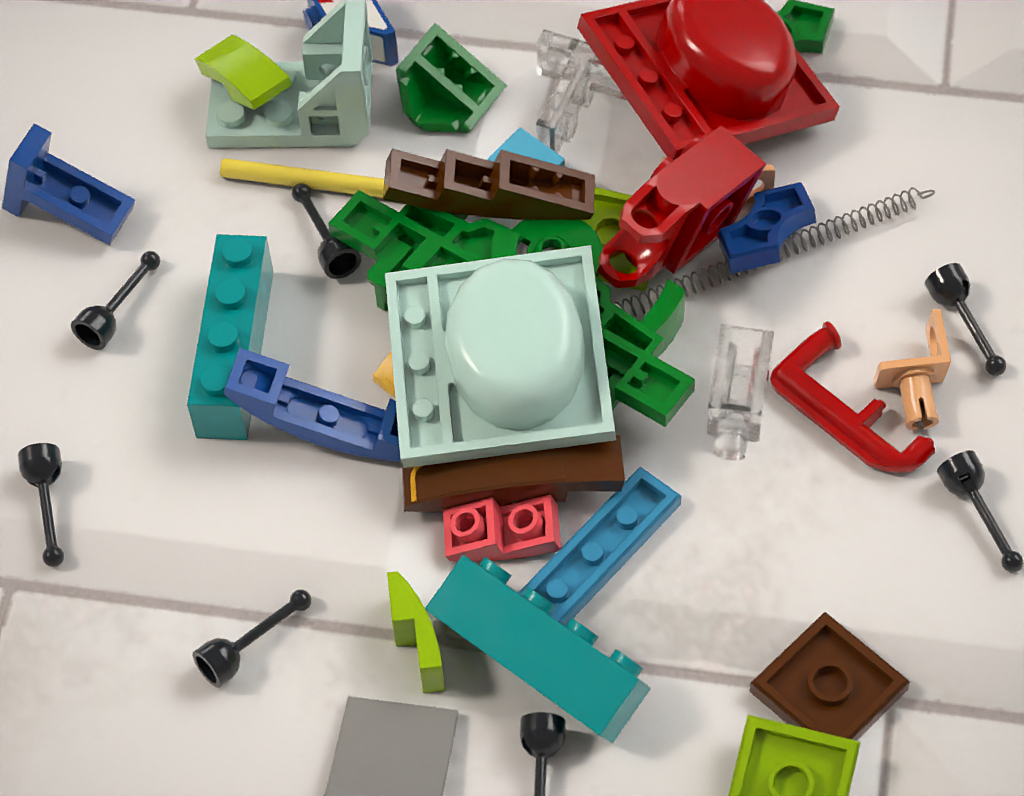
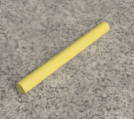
[220,158,384,198]

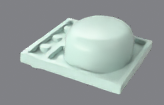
[385,245,616,468]

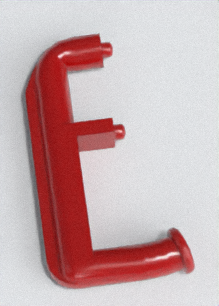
[770,321,935,473]

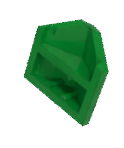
[395,23,507,133]

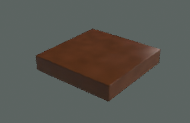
[749,612,910,741]

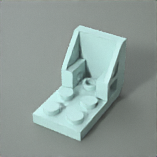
[206,0,373,149]

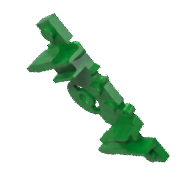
[328,190,695,427]

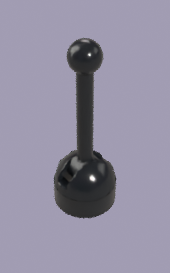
[292,183,361,279]
[71,251,160,350]
[925,263,1006,376]
[18,443,64,567]
[937,450,1023,572]
[192,589,311,688]
[520,712,566,796]

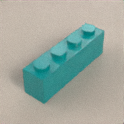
[187,234,274,440]
[425,555,651,744]

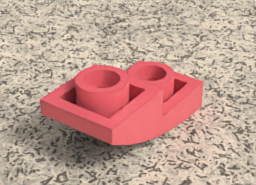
[443,494,561,562]

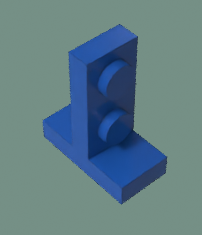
[2,123,135,245]

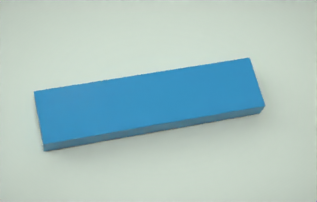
[518,466,682,626]

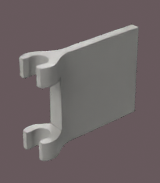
[324,696,459,796]

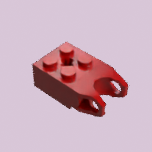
[597,126,767,288]

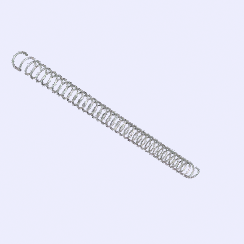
[614,187,936,317]

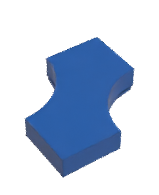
[718,182,816,274]

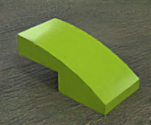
[194,34,293,110]
[387,571,445,693]

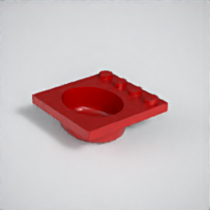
[577,0,840,160]

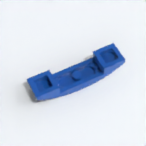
[223,348,401,462]

